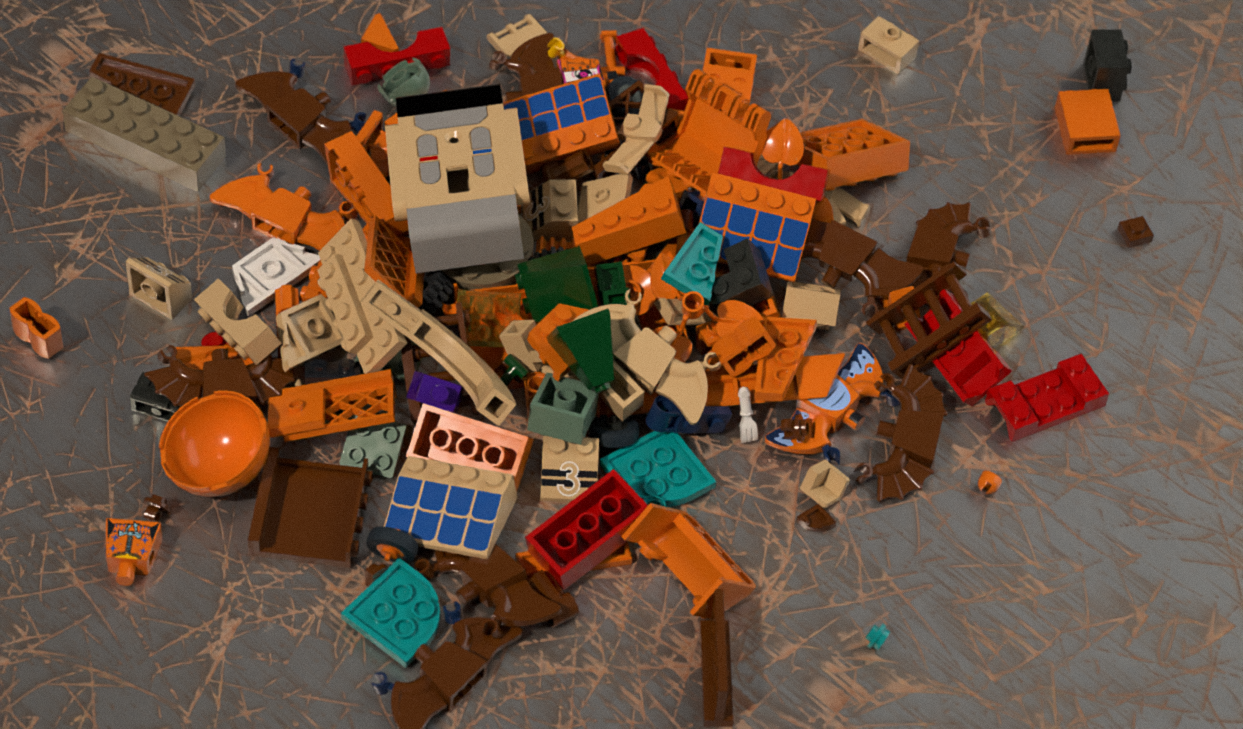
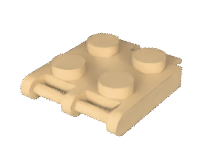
[487,14,558,59]

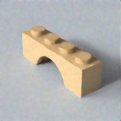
[194,278,282,365]

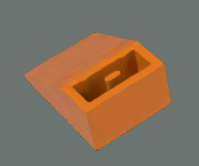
[703,48,757,105]

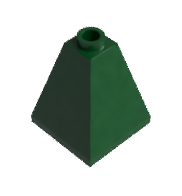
[546,308,614,394]

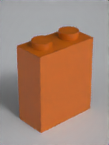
[1055,89,1121,155]

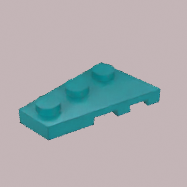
[661,222,723,305]

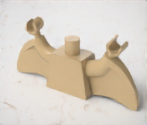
[573,289,721,425]

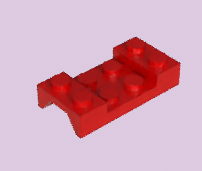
[904,289,1012,407]
[985,353,1109,442]

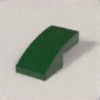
[594,261,630,306]

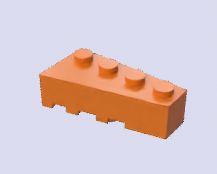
[324,131,409,236]
[572,176,686,266]

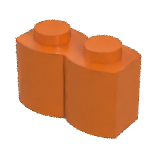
[9,297,64,359]
[712,317,776,377]

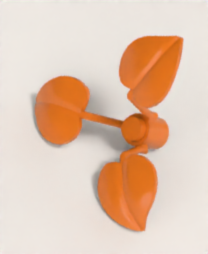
[761,119,834,223]
[650,253,765,363]

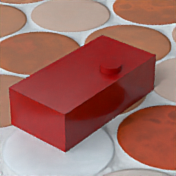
[525,469,648,590]

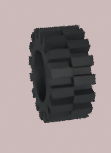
[418,270,454,315]

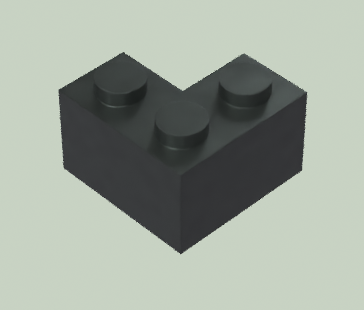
[711,238,774,309]

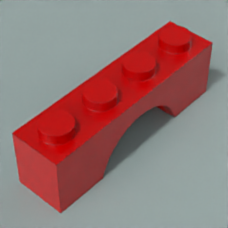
[344,27,451,86]
[615,27,689,111]
[718,147,830,205]

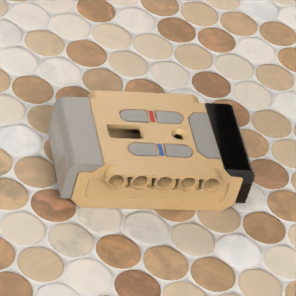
[385,83,530,273]

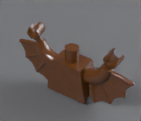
[906,202,991,310]
[144,345,295,407]
[853,364,948,502]

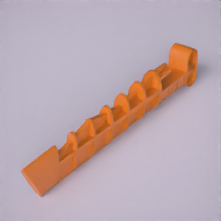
[524,353,845,422]

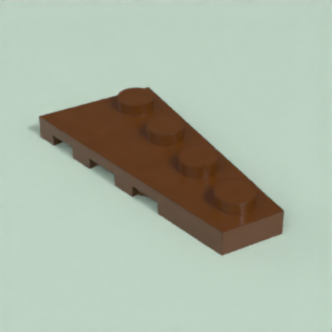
[89,53,196,116]

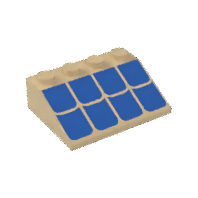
[384,456,518,560]

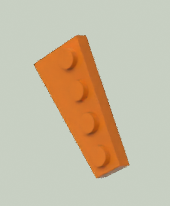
[755,316,817,402]

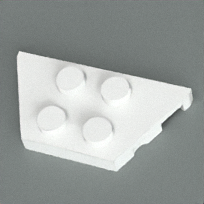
[232,237,320,317]

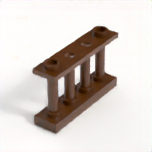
[866,261,992,379]
[401,302,480,425]

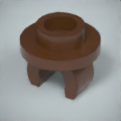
[781,414,809,442]
[143,494,171,522]

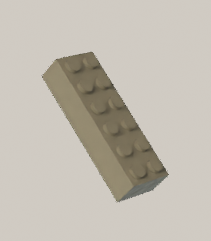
[63,77,226,192]

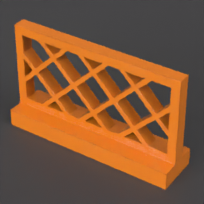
[364,215,425,308]
[282,369,397,442]

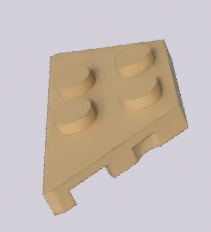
[276,294,343,372]

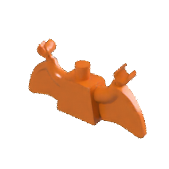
[210,163,358,251]

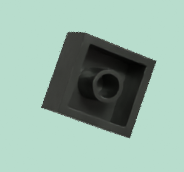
[1083,29,1132,101]

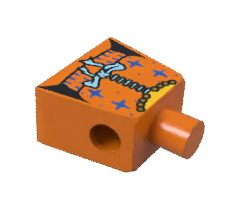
[106,518,163,586]

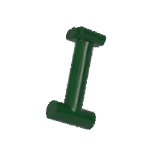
[500,354,530,386]

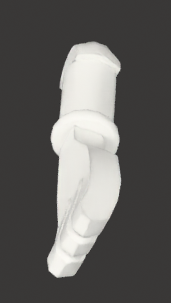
[738,387,758,444]

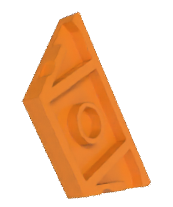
[527,303,589,382]

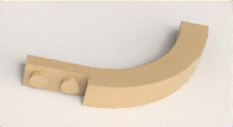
[361,279,516,426]

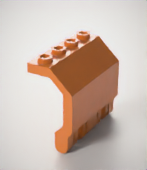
[645,69,771,198]

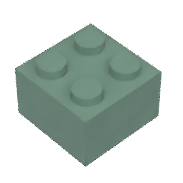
[527,372,599,445]

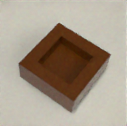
[1118,216,1154,248]

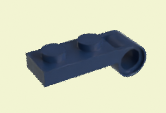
[645,395,732,433]

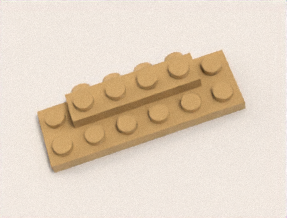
[317,218,407,374]

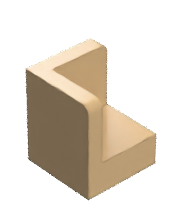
[800,460,850,508]

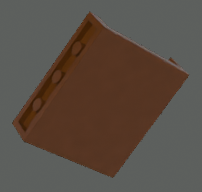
[248,447,373,568]

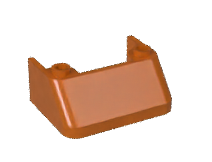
[621,503,756,619]

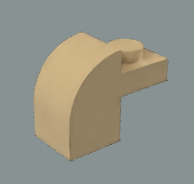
[499,320,548,372]

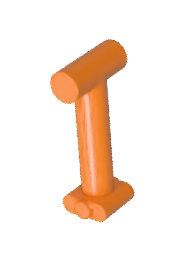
[600,30,625,76]

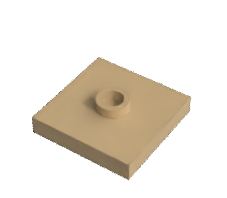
[578,173,633,223]

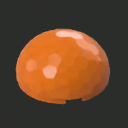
[159,391,270,497]

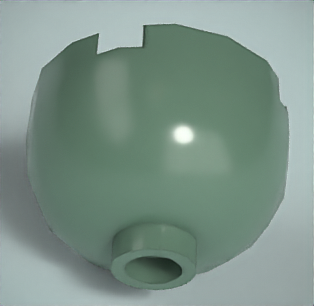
[378,58,430,108]

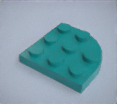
[600,431,716,507]
[341,558,440,668]

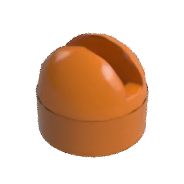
[978,470,1002,495]

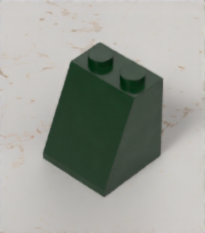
[514,246,598,322]

